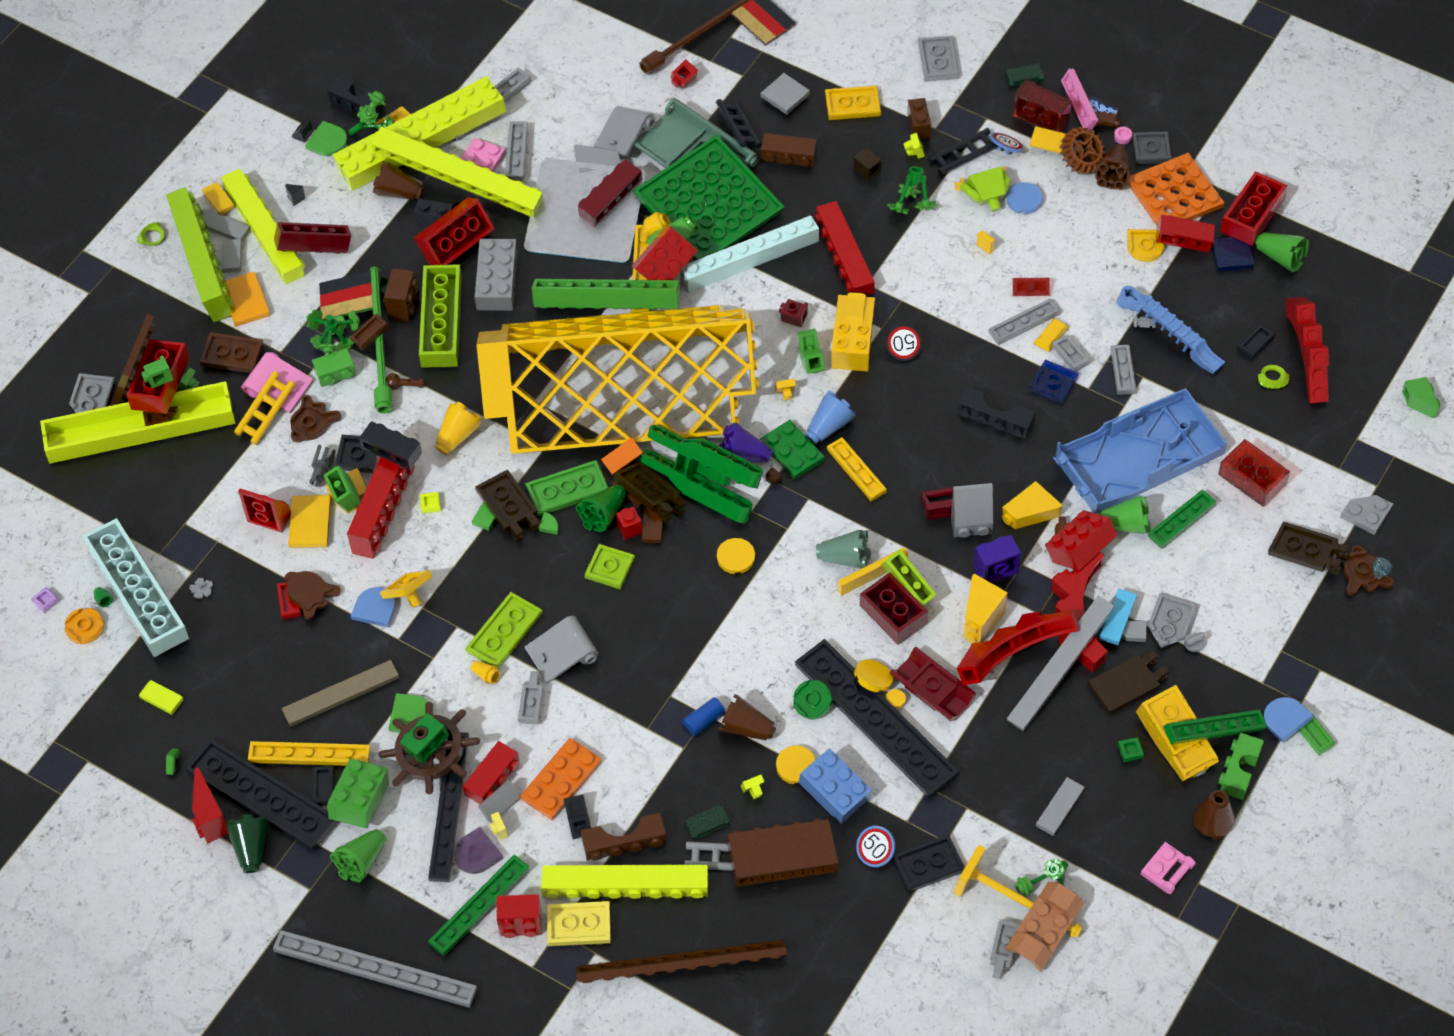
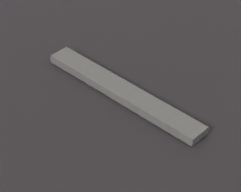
[1007,596,1115,732]

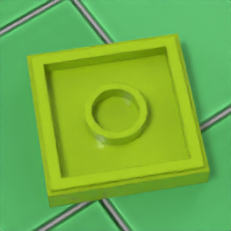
[585,544,635,589]

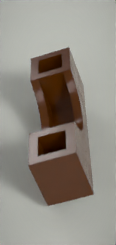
[580,813,667,861]

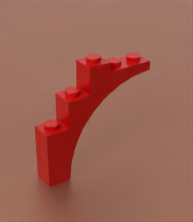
[1285,297,1329,403]
[1051,552,1108,673]
[957,610,1080,685]

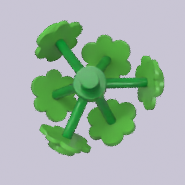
[306,309,360,354]

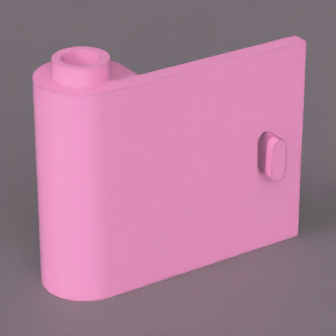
[241,352,313,413]

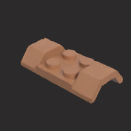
[1005,881,1084,972]

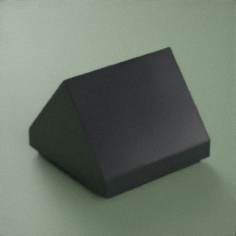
[292,120,314,143]
[285,184,305,206]

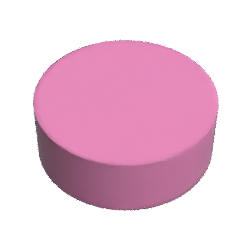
[1114,127,1132,144]

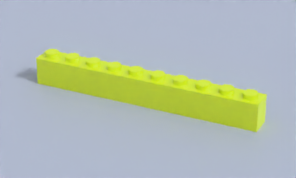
[371,127,543,218]

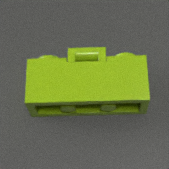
[881,549,937,605]

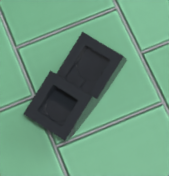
[563,794,591,839]

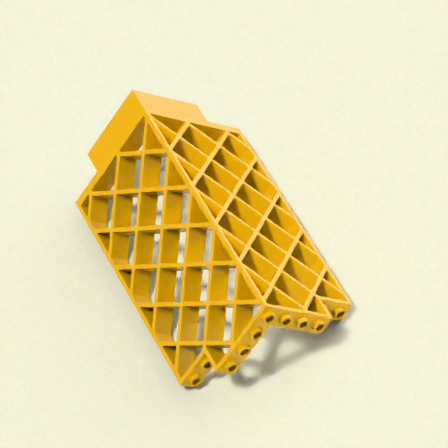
[477,305,759,454]

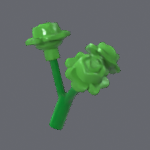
[349,91,395,136]

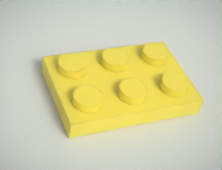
[547,901,611,946]

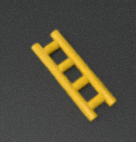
[234,371,295,445]

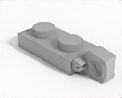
[518,671,543,724]
[990,919,1020,979]

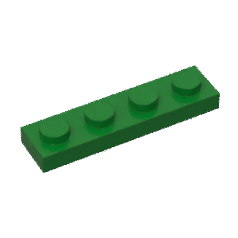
[1148,489,1216,549]

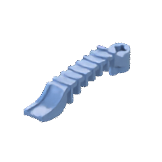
[1117,286,1225,374]

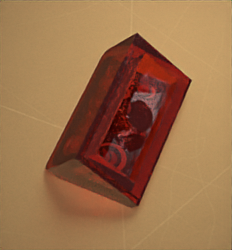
[1012,278,1050,296]

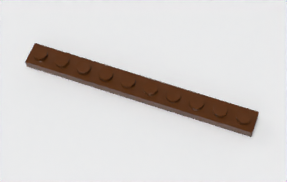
[576,939,787,983]

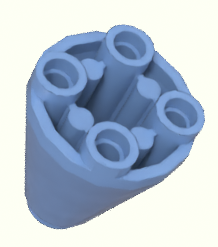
[805,390,856,444]

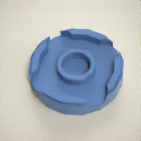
[1007,182,1042,214]

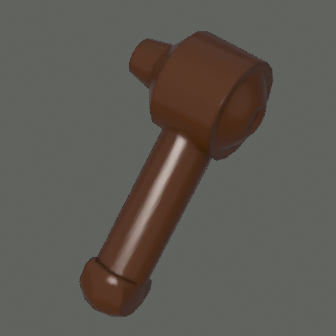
[386,373,425,390]

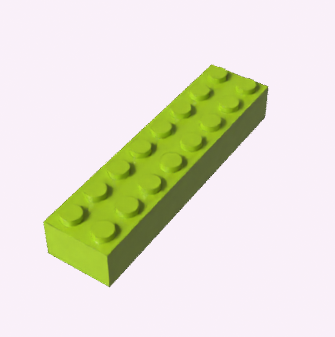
[166,187,234,322]

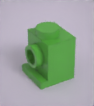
[141,355,173,388]

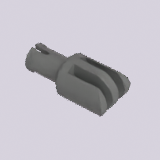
[309,445,336,487]

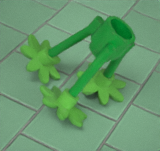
[887,166,938,214]

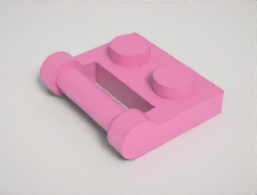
[1141,842,1196,894]

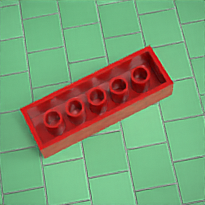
[347,457,415,559]

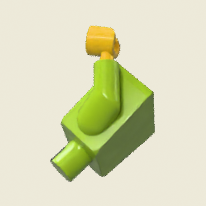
[954,166,1011,212]

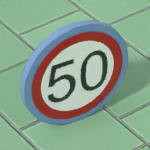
[990,133,1024,154]
[856,826,895,867]

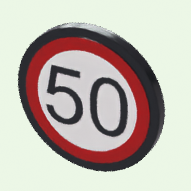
[885,324,922,361]

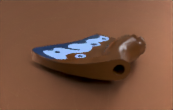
[1088,95,1121,128]

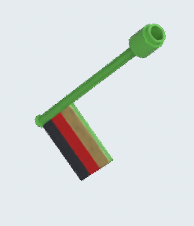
[319,267,393,414]

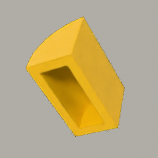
[1030,126,1065,154]

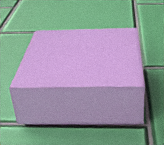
[31,587,60,614]

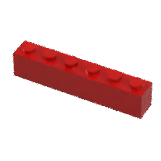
[814,201,875,295]

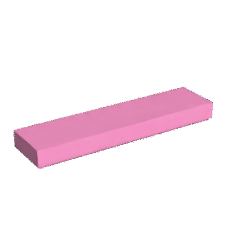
[1061,69,1098,131]

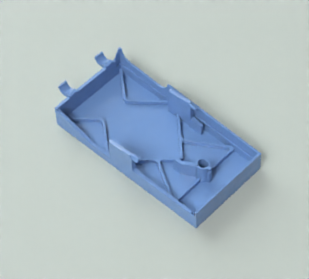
[1053,388,1227,514]

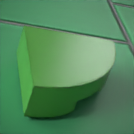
[539,512,558,535]
[166,748,180,775]

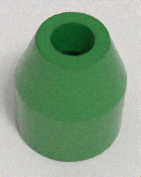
[93,587,113,608]

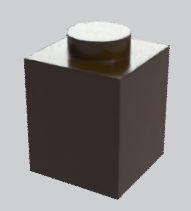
[854,148,881,180]

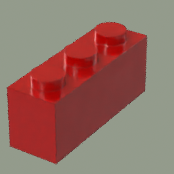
[1156,215,1215,253]
[463,741,520,804]

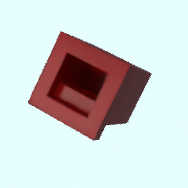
[670,59,698,89]

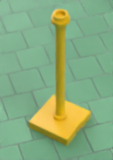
[953,845,1083,938]

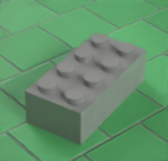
[475,239,518,311]

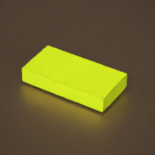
[139,680,184,715]

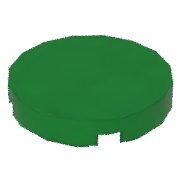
[793,680,833,720]

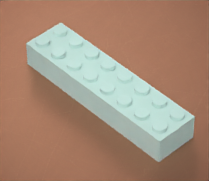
[82,518,189,657]

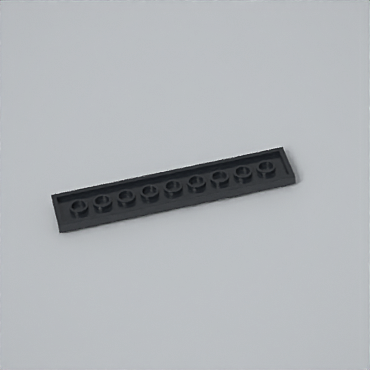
[795,639,959,799]

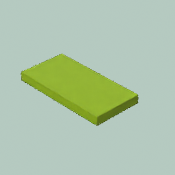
[465,592,543,669]

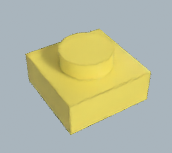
[489,812,508,840]

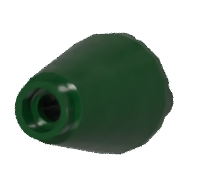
[226,814,268,873]

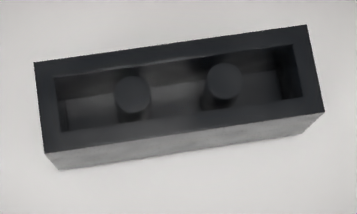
[359,421,422,470]

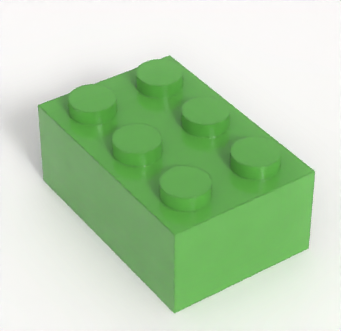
[327,758,389,828]

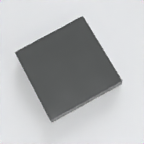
[1132,132,1172,164]

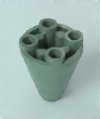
[816,530,871,569]

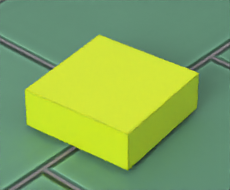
[420,492,441,513]

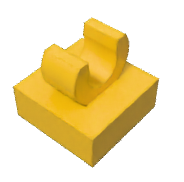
[775,378,796,400]

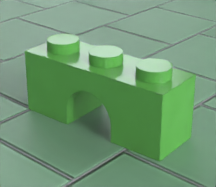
[1218,733,1264,800]

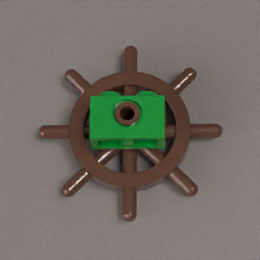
[378,701,480,795]

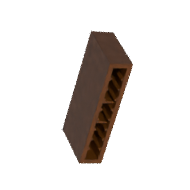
[727,819,839,887]

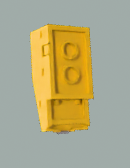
[831,293,875,371]
[1136,685,1219,782]

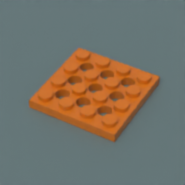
[1127,153,1225,225]

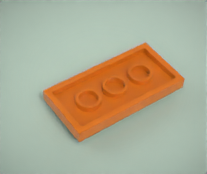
[520,738,602,821]

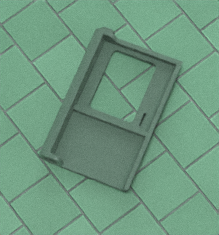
[633,98,758,169]

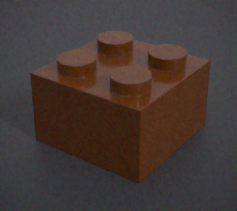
[384,268,419,322]

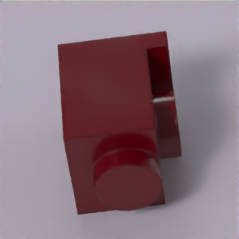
[779,299,808,328]

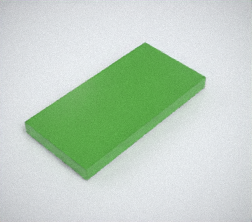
[525,460,608,516]

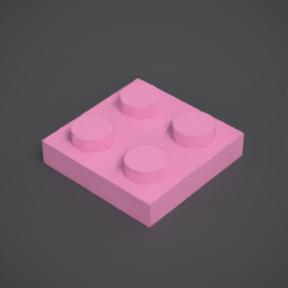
[460,138,506,172]

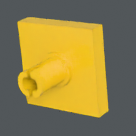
[380,570,433,608]

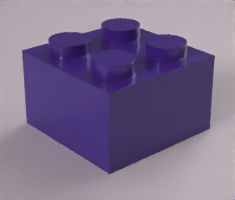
[973,535,1021,583]

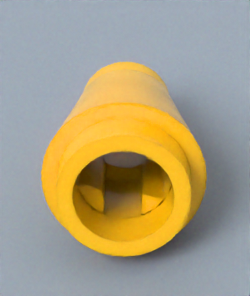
[470,660,500,684]

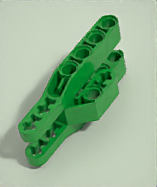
[640,425,763,523]

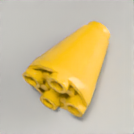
[435,402,482,455]

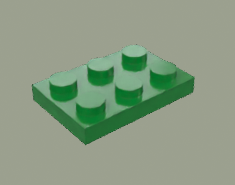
[760,419,824,480]

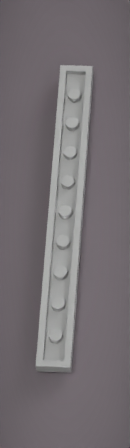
[273,930,477,1008]

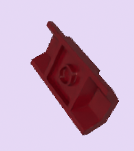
[890,647,976,721]

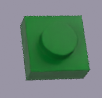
[1118,737,1144,762]

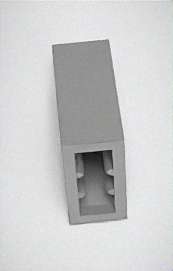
[574,144,624,173]

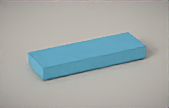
[1100,588,1137,645]

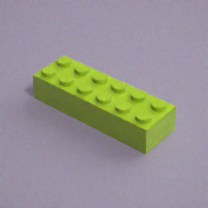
[419,265,462,368]

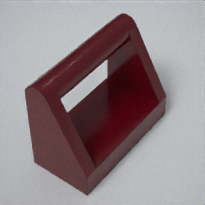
[921,487,953,520]

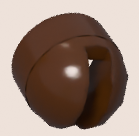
[765,468,782,484]

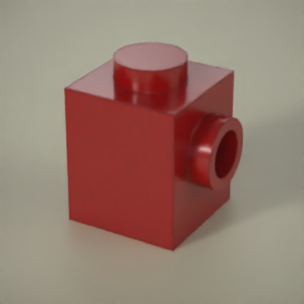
[616,506,642,540]

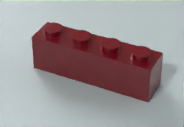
[578,159,642,227]
[274,222,351,254]

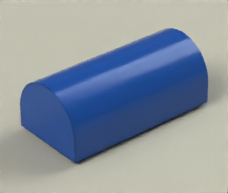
[682,697,725,737]

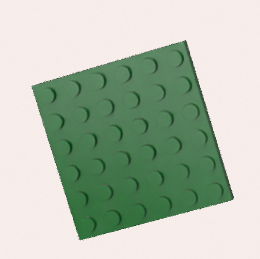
[633,134,785,260]

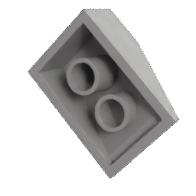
[951,483,993,538]

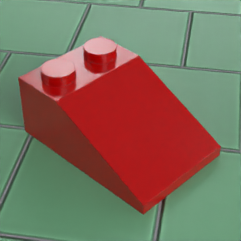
[238,488,291,533]
[192,767,228,844]

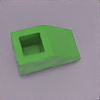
[1402,377,1441,418]

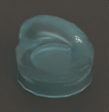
[1372,557,1393,579]

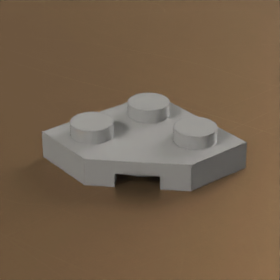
[1340,495,1393,535]

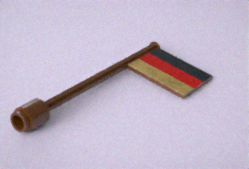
[639,0,796,74]

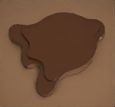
[290,395,341,442]
[1343,545,1394,596]
[285,571,341,620]

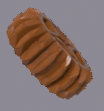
[1059,127,1106,175]

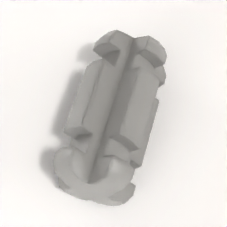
[1133,316,1156,328]

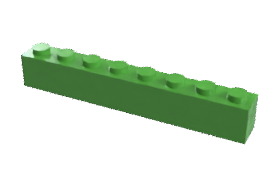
[532,279,681,310]

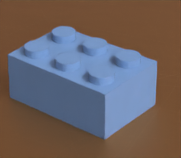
[798,748,872,824]

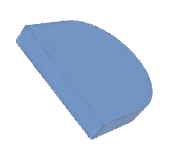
[351,587,395,628]
[1264,697,1313,743]

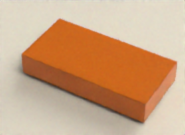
[601,438,643,475]

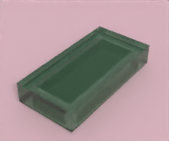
[1005,63,1044,86]
[684,805,730,840]

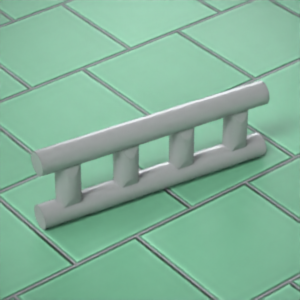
[685,842,732,871]

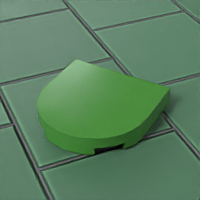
[305,121,347,156]
[389,693,428,733]

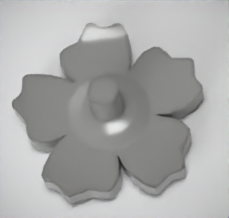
[189,578,213,599]

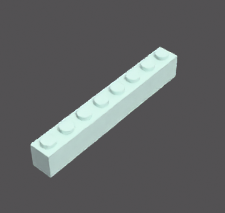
[680,216,819,293]

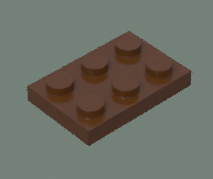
[200,332,264,373]

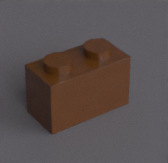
[907,98,931,139]

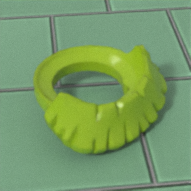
[137,222,165,246]
[1258,365,1290,389]

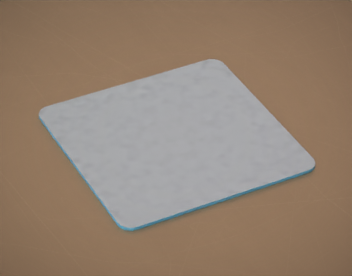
[524,158,646,263]

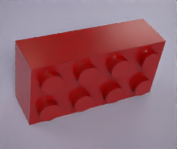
[1220,171,1288,246]
[414,197,495,265]
[126,339,189,414]

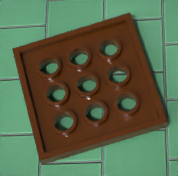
[110,314,155,406]

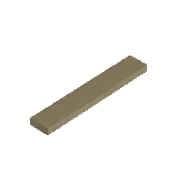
[281,660,399,727]

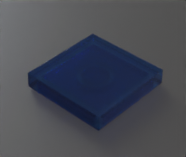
[1212,237,1254,271]
[1029,360,1079,404]

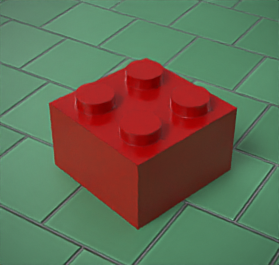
[497,894,542,938]

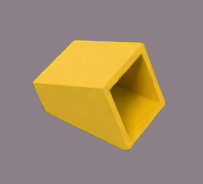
[963,574,1007,643]

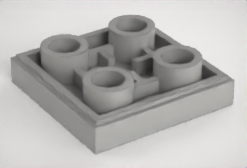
[761,73,810,115]

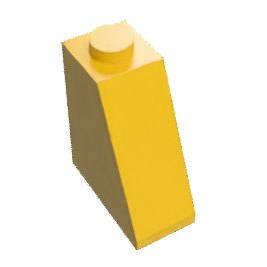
[1001,481,1063,529]

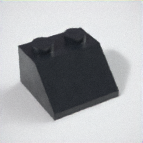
[414,196,460,227]

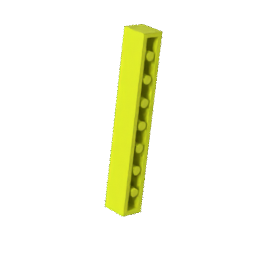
[221,168,305,285]
[541,865,708,899]

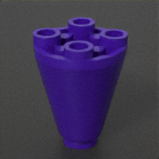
[718,422,772,463]

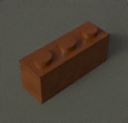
[761,133,817,167]

